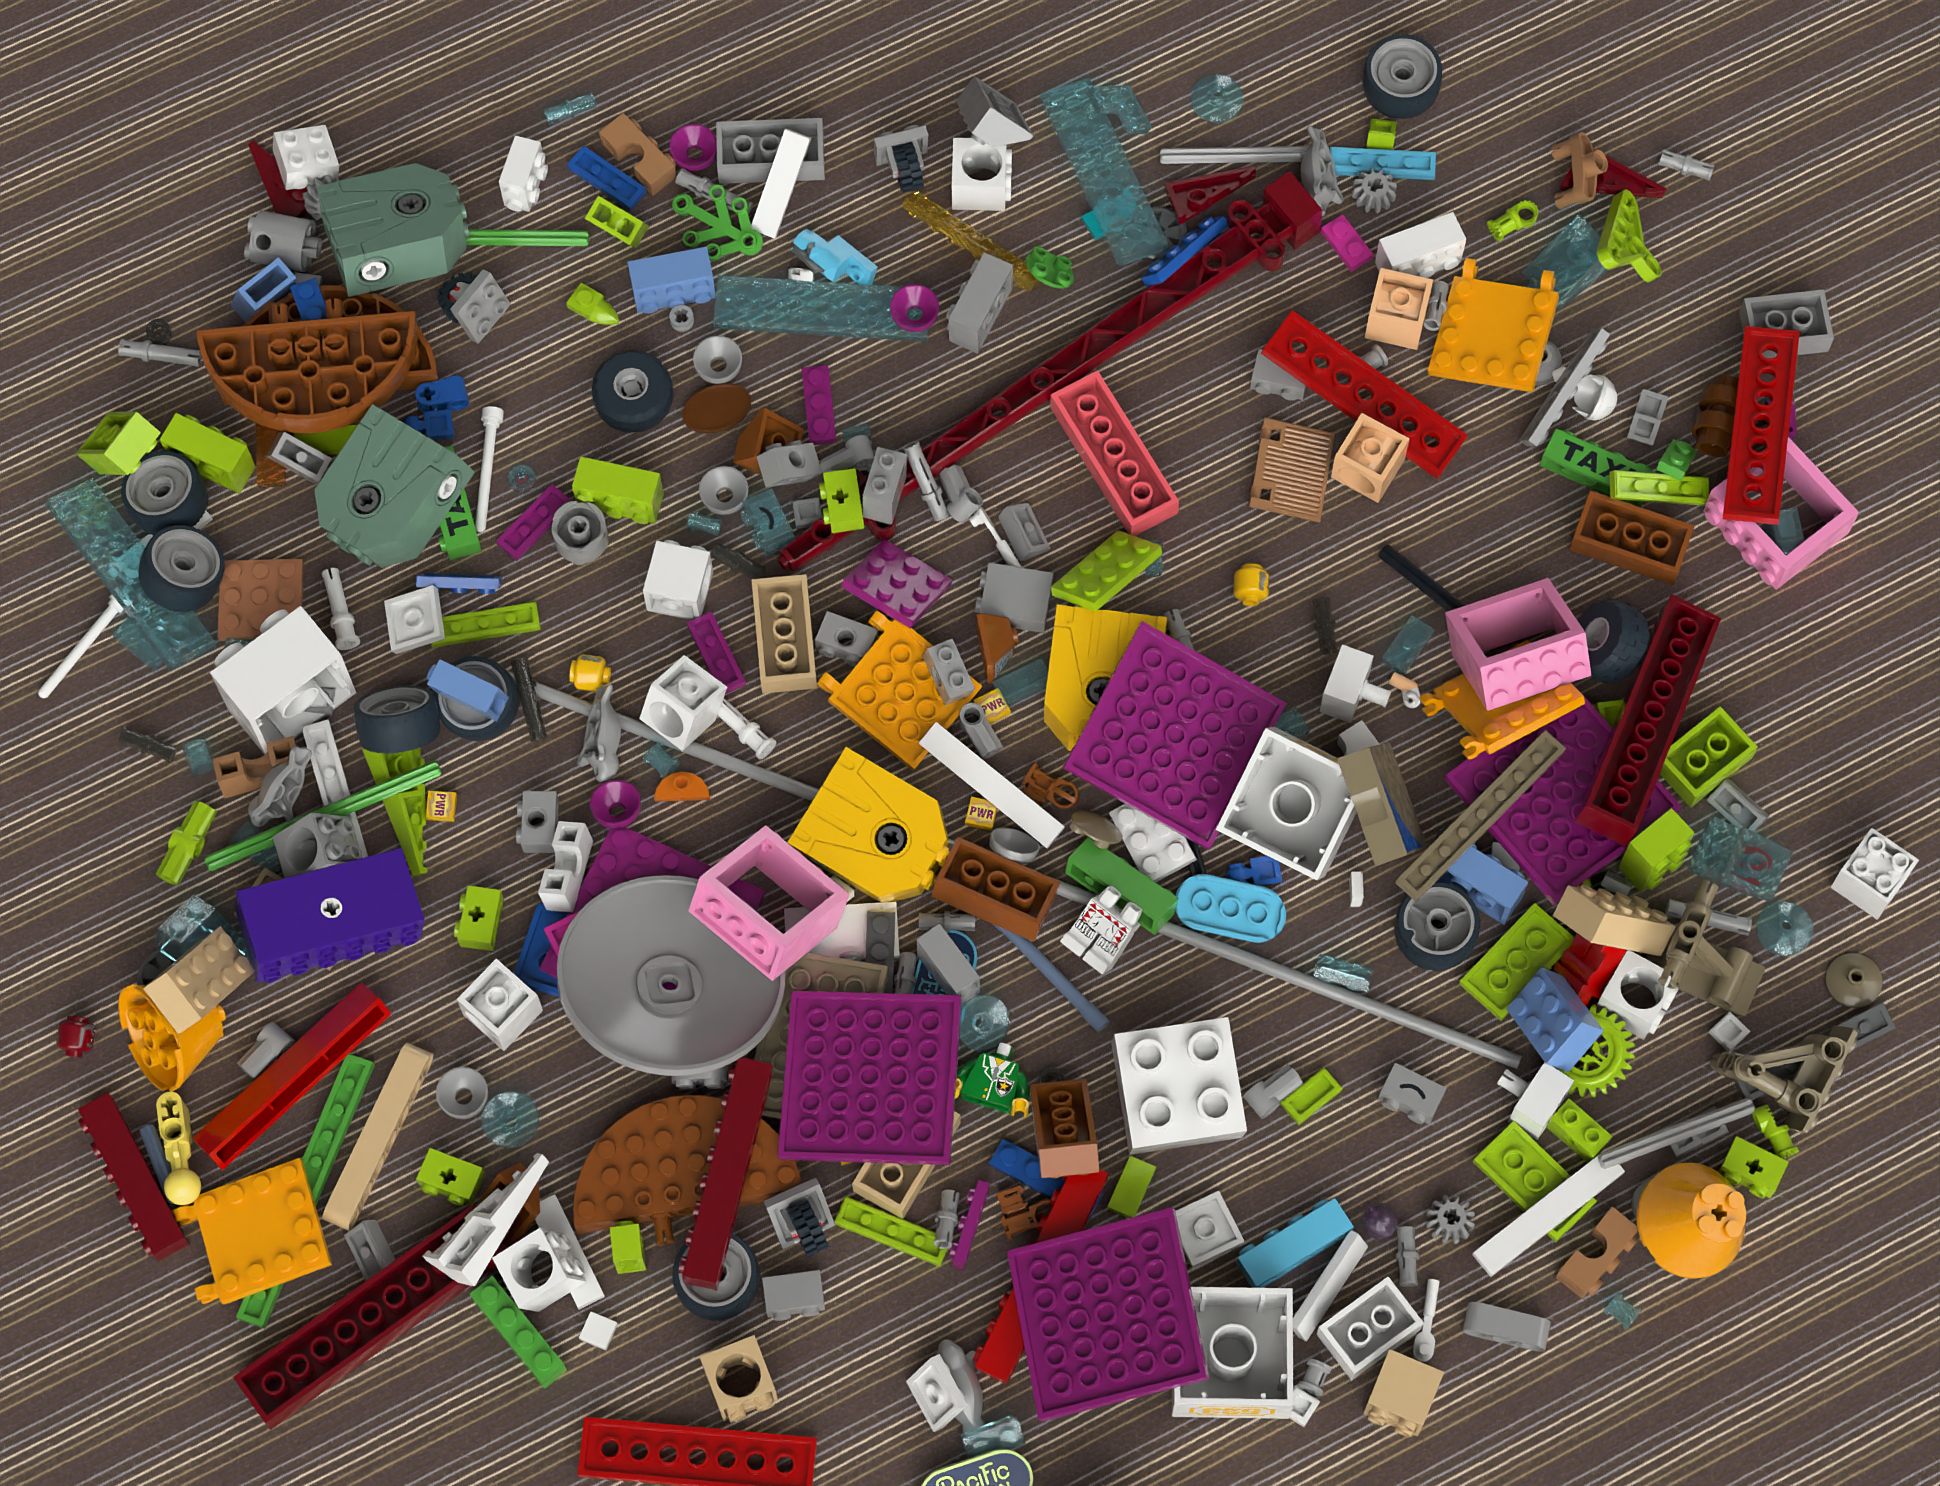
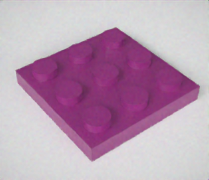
[841,539,952,628]

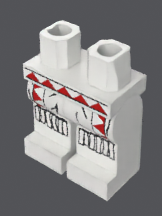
[1060,886,1143,974]

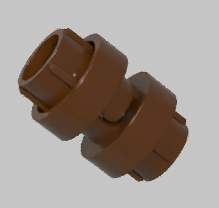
[1691,375,1739,457]

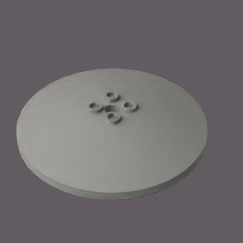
[556,875,785,1076]

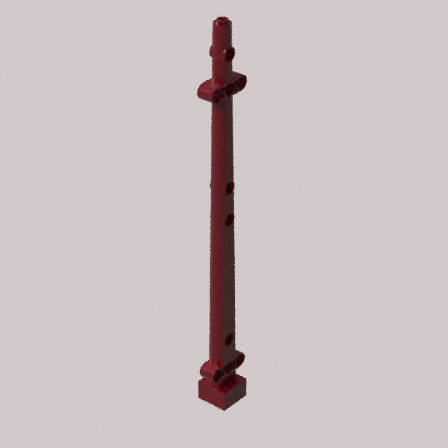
[777,171,1322,572]

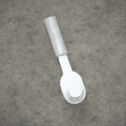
[969,507,1022,568]
[1413,1279,1440,1362]

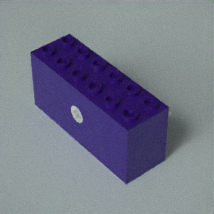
[235,848,424,983]

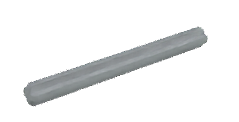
[1160,146,1309,164]
[1598,1098,1755,1169]

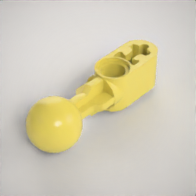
[156,1092,201,1205]

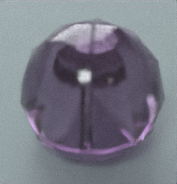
[1361,1203,1398,1239]

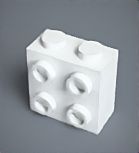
[273,125,339,190]
[499,136,548,212]

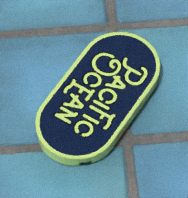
[921,1448,1033,1486]

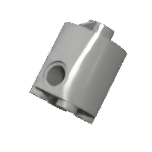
[244,210,322,272]

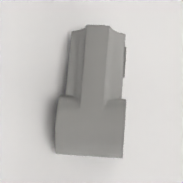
[820,435,875,473]
[940,465,983,522]
[959,703,1003,760]
[237,1022,295,1080]
[1243,1064,1303,1119]

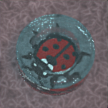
[508,465,536,494]

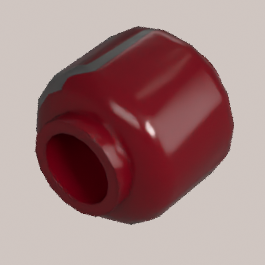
[56,1015,96,1057]

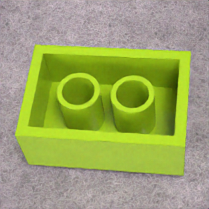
[76,412,161,475]
[160,413,256,494]
[572,456,664,524]
[1660,706,1758,808]
[1618,808,1694,893]

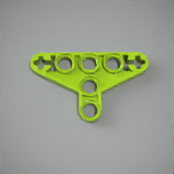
[1597,189,1662,282]

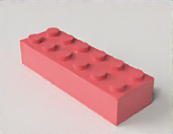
[1050,370,1179,536]

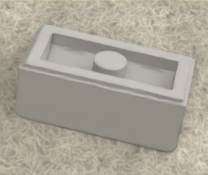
[998,503,1051,561]
[1707,779,1769,838]
[344,1220,395,1281]

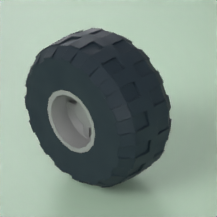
[592,350,673,433]
[1578,598,1650,683]

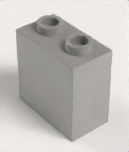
[863,447,907,525]

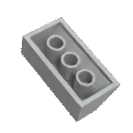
[956,76,1033,147]

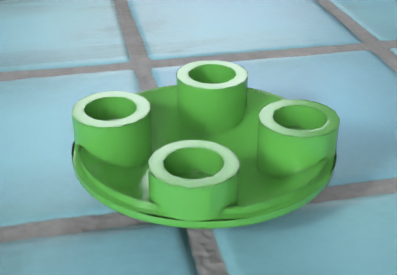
[1025,246,1074,288]

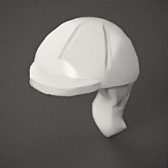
[1552,367,1617,420]

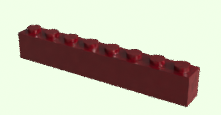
[678,1057,773,1291]

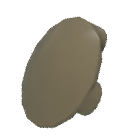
[1070,810,1123,849]

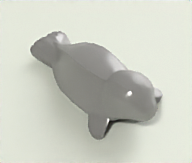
[1300,125,1344,217]
[577,685,621,783]
[248,747,312,827]
[936,1339,990,1442]

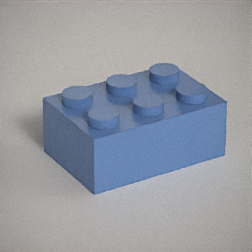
[628,247,716,314]
[1436,844,1528,925]
[1506,967,1604,1072]

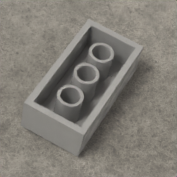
[716,118,825,184]

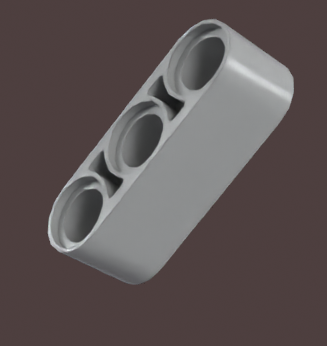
[1462,1302,1551,1351]

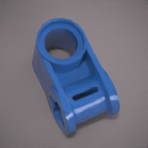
[415,376,470,414]

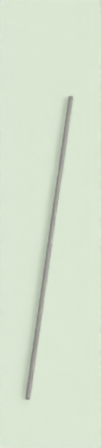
[508,671,1522,1069]

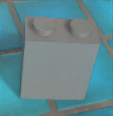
[975,563,1054,633]
[916,923,980,1006]

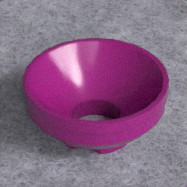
[669,124,717,171]
[890,284,939,332]
[590,780,641,828]

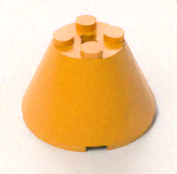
[118,984,226,1092]
[1637,1163,1746,1278]

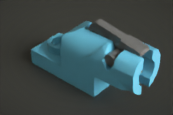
[791,229,878,289]

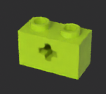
[585,196,649,248]
[819,468,864,533]
[454,885,504,952]
[1547,1099,1613,1163]
[1718,1136,1789,1198]
[416,1148,486,1206]
[610,1221,647,1274]

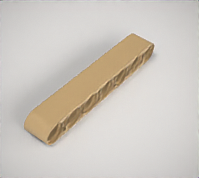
[322,1043,434,1231]

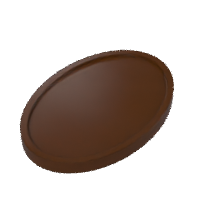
[682,383,751,434]

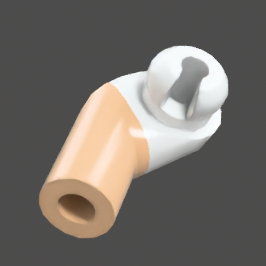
[1389,672,1421,708]

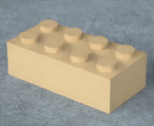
[752,574,817,694]
[1553,885,1676,956]
[143,926,255,1034]
[852,1111,961,1219]

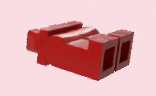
[1553,933,1627,1006]

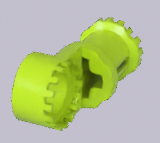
[1487,200,1538,242]
[1752,1104,1799,1159]

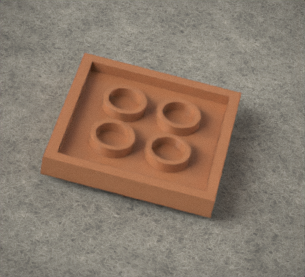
[218,559,304,641]

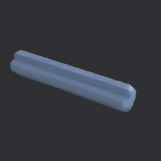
[140,1124,174,1205]

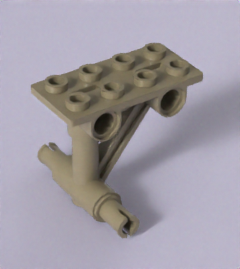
[1645,880,1765,1017]
[1710,1025,1858,1133]

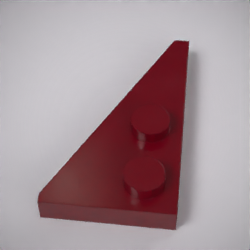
[248,140,308,218]
[1559,149,1667,198]
[1165,166,1256,224]

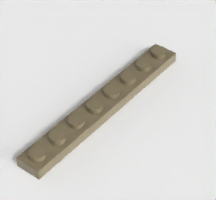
[1395,730,1566,902]

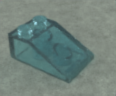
[1522,214,1608,309]
[155,894,252,965]

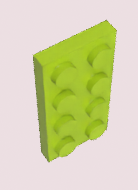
[1051,530,1162,612]
[1459,903,1574,1021]
[1473,1121,1597,1243]

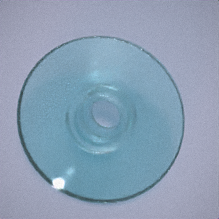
[1191,75,1243,123]
[1756,901,1813,956]
[959,995,1009,1051]
[482,1092,539,1148]

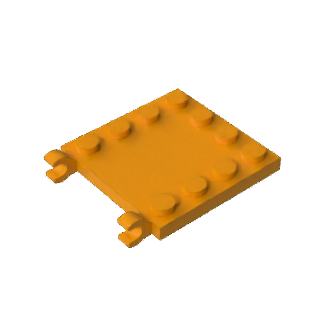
[1428,258,1559,392]
[817,610,982,771]
[1419,640,1585,760]
[173,1158,332,1305]

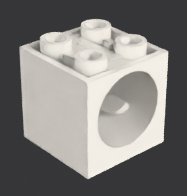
[952,138,1012,211]
[643,540,713,620]
[639,655,727,751]
[1830,828,1919,920]
[1596,950,1679,1040]
[457,959,543,1051]
[492,1228,586,1312]

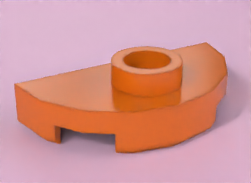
[654,772,710,802]

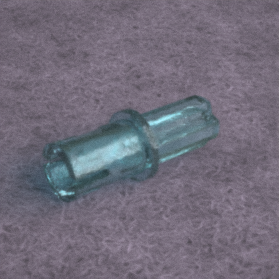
[543,94,597,126]

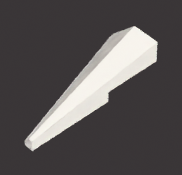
[423,1153,549,1287]

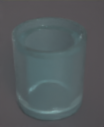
[183,739,214,775]

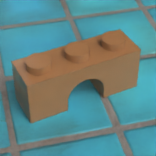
[599,113,677,197]
[212,736,297,798]
[1555,1206,1639,1299]

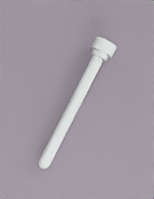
[475,406,504,532]
[38,589,133,698]

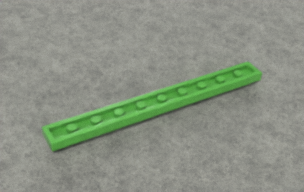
[236,1054,375,1329]

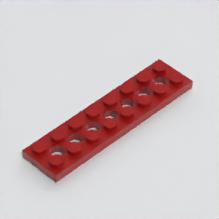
[1261,310,1469,479]
[1723,326,1800,525]
[577,1417,817,1486]

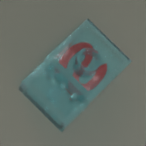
[1687,817,1793,902]

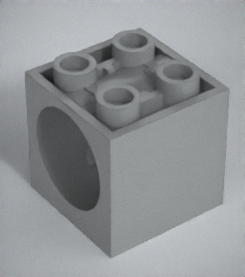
[273,813,362,878]

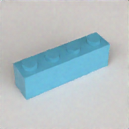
[1236,1198,1354,1288]

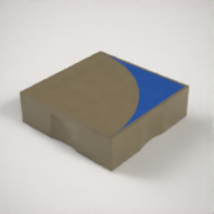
[1337,742,1428,866]

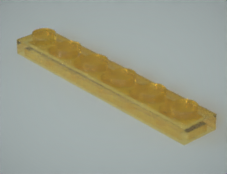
[901,191,1043,292]

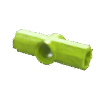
[156,801,217,886]

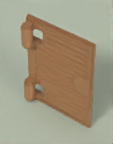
[1248,417,1335,523]

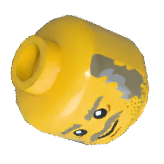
[1233,564,1269,606]
[570,654,611,692]

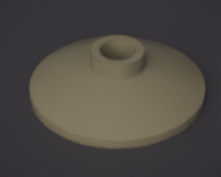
[1825,953,1883,1008]

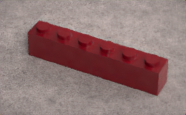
[78,1092,189,1261]

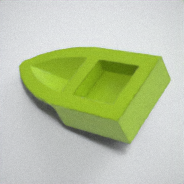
[566,283,620,325]

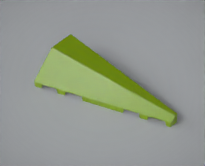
[362,747,427,876]

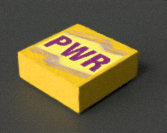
[974,688,1011,724]
[426,791,457,822]
[965,797,998,831]

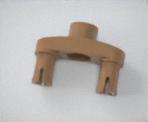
[1551,132,1608,210]

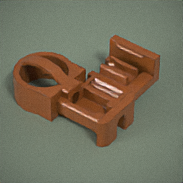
[1022,764,1080,810]
[997,1185,1052,1240]

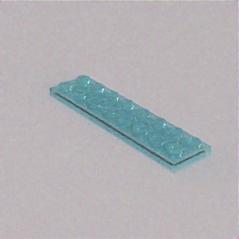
[1040,77,1168,267]
[713,275,931,342]
[45,478,217,672]

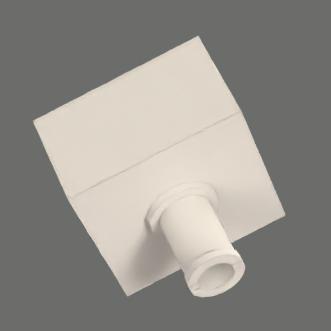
[1320,645,1391,723]
[1497,1062,1574,1141]

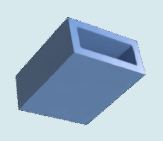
[231,257,296,323]
[427,659,509,722]

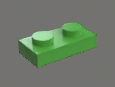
[1656,439,1698,481]

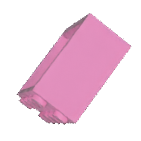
[1703,437,1859,590]
[1445,578,1591,711]
[689,825,850,981]

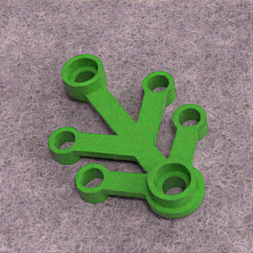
[672,185,763,261]

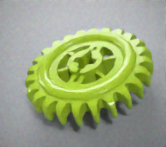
[1552,1005,1635,1098]

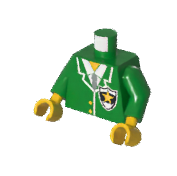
[955,1043,1030,1118]

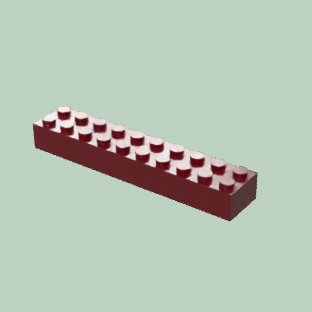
[1574,594,1721,846]
[233,1205,505,1430]

